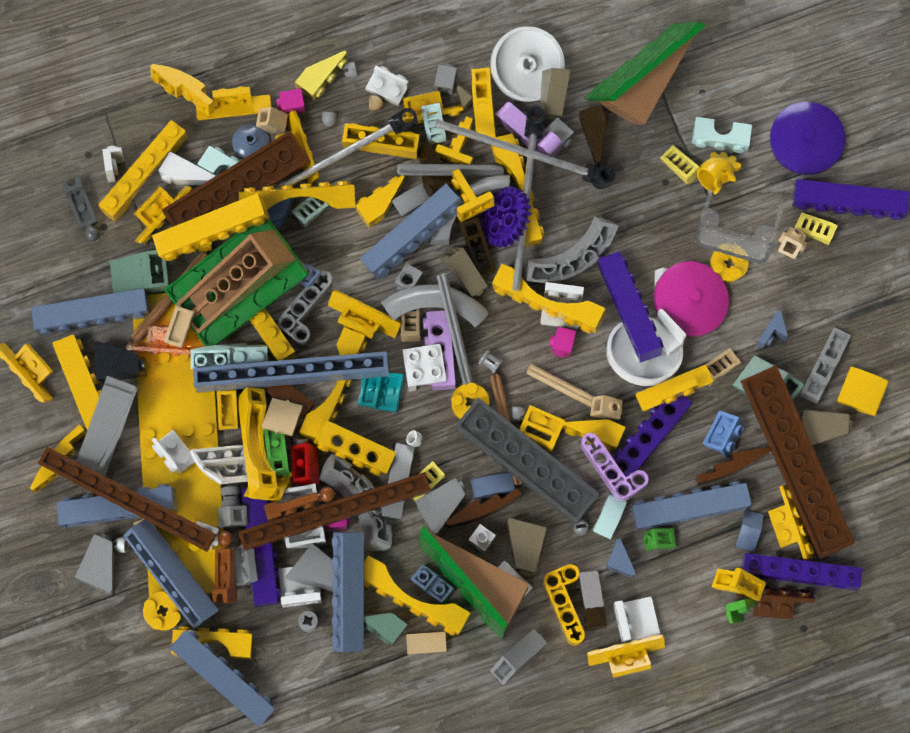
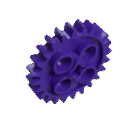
[480,186,532,248]

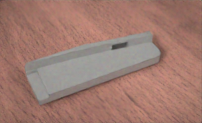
[76,376,137,476]

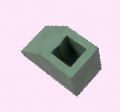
[364,613,408,646]

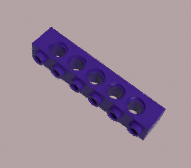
[601,395,693,493]
[741,553,863,591]

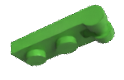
[264,429,290,478]

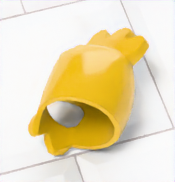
[697,152,741,195]

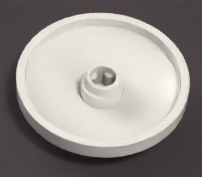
[490,26,565,102]
[606,317,683,386]

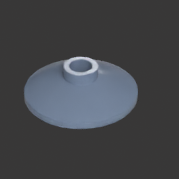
[232,124,270,159]

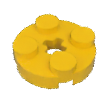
[710,245,749,283]
[451,383,490,419]
[143,591,182,631]

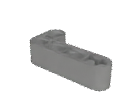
[278,271,333,347]

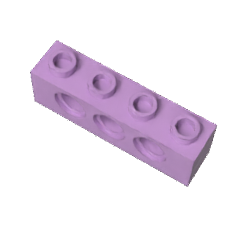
[423,311,455,391]

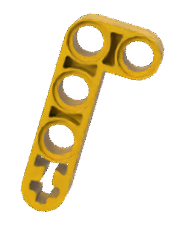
[543,564,585,646]

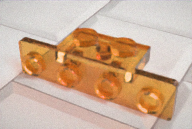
[126,324,200,357]

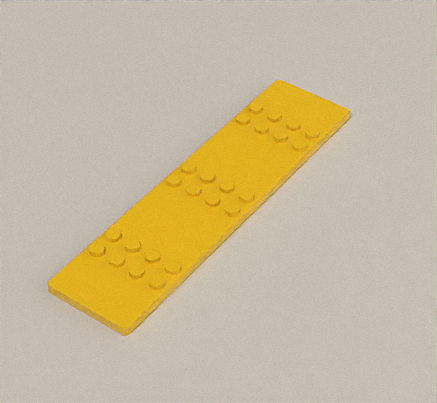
[133,293,224,596]

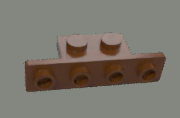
[736,585,815,619]

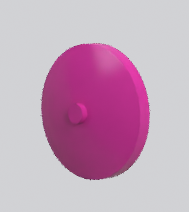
[653,261,729,337]

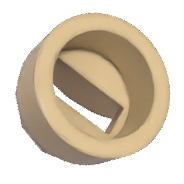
[369,95,383,111]

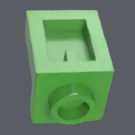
[643,528,676,551]
[725,599,757,624]

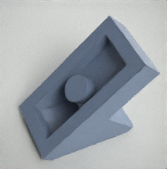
[756,310,788,349]

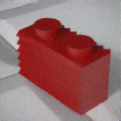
[291,443,319,486]

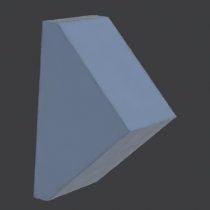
[735,510,763,552]
[606,539,636,578]

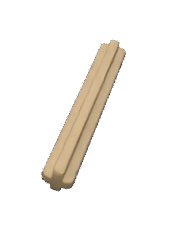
[527,364,594,407]

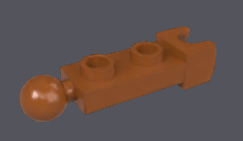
[264,487,335,522]
[212,531,237,603]

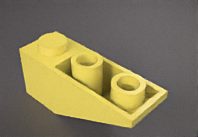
[295,51,348,101]

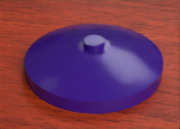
[770,102,845,175]

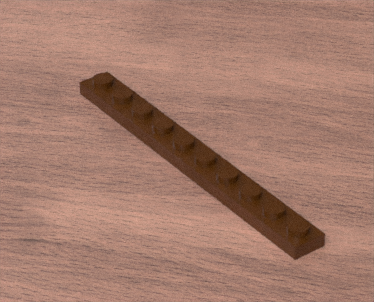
[38,447,216,552]
[238,472,431,552]

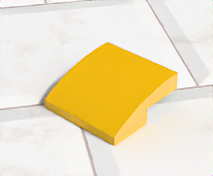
[837,367,889,417]

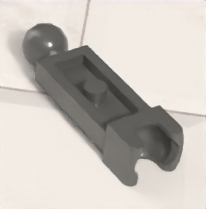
[61,175,100,241]

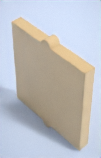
[262,398,303,436]

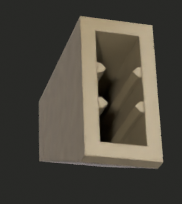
[540,68,570,120]
[439,246,487,297]
[800,410,852,448]
[507,518,547,577]

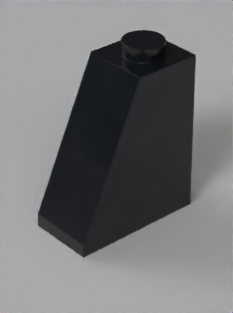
[94,341,148,383]

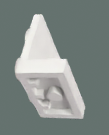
[540,282,584,329]
[402,344,446,392]
[152,430,195,475]
[279,567,322,608]
[613,597,660,643]

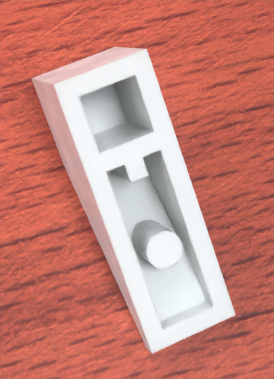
[158,152,215,186]

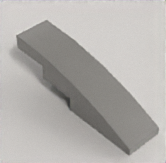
[800,327,851,404]
[382,443,415,520]

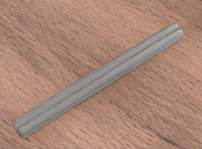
[397,164,504,176]
[437,273,473,385]

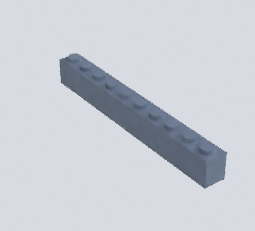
[193,351,390,393]

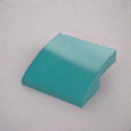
[357,373,405,413]

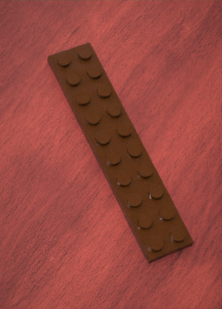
[740,365,855,559]

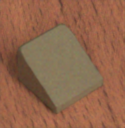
[457,85,473,113]

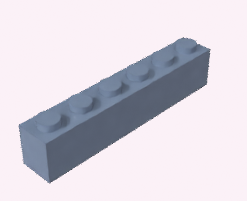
[360,184,463,280]
[31,288,150,335]
[631,481,752,531]
[57,484,177,528]
[123,519,219,630]
[332,532,364,652]
[169,630,275,727]

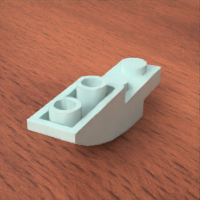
[191,343,267,369]

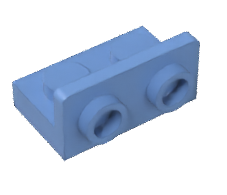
[702,410,744,458]

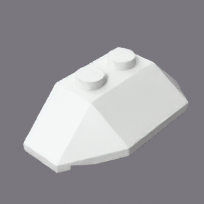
[190,445,248,484]

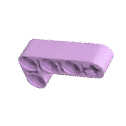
[494,102,562,157]
[581,433,648,502]

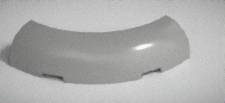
[430,175,510,246]
[524,216,618,283]
[381,285,489,327]
[319,454,392,551]

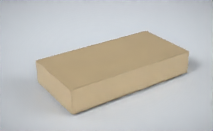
[164,306,195,348]
[406,632,447,655]

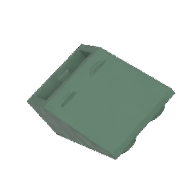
[110,250,170,294]
[732,355,804,401]

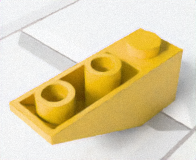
[356,175,405,228]
[562,419,625,452]

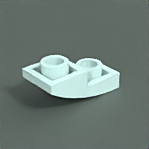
[593,493,627,539]

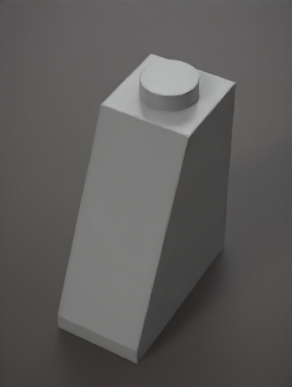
[415,478,467,536]
[75,534,115,595]
[285,544,333,592]
[490,629,547,685]

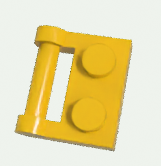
[519,405,565,452]

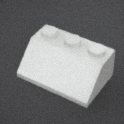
[279,484,326,548]

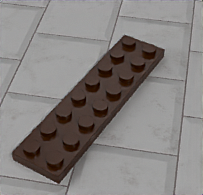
[161,131,311,227]

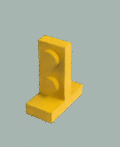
[435,116,473,165]
[451,169,495,222]
[711,568,766,601]

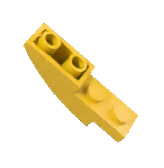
[150,64,214,116]
[471,67,496,141]

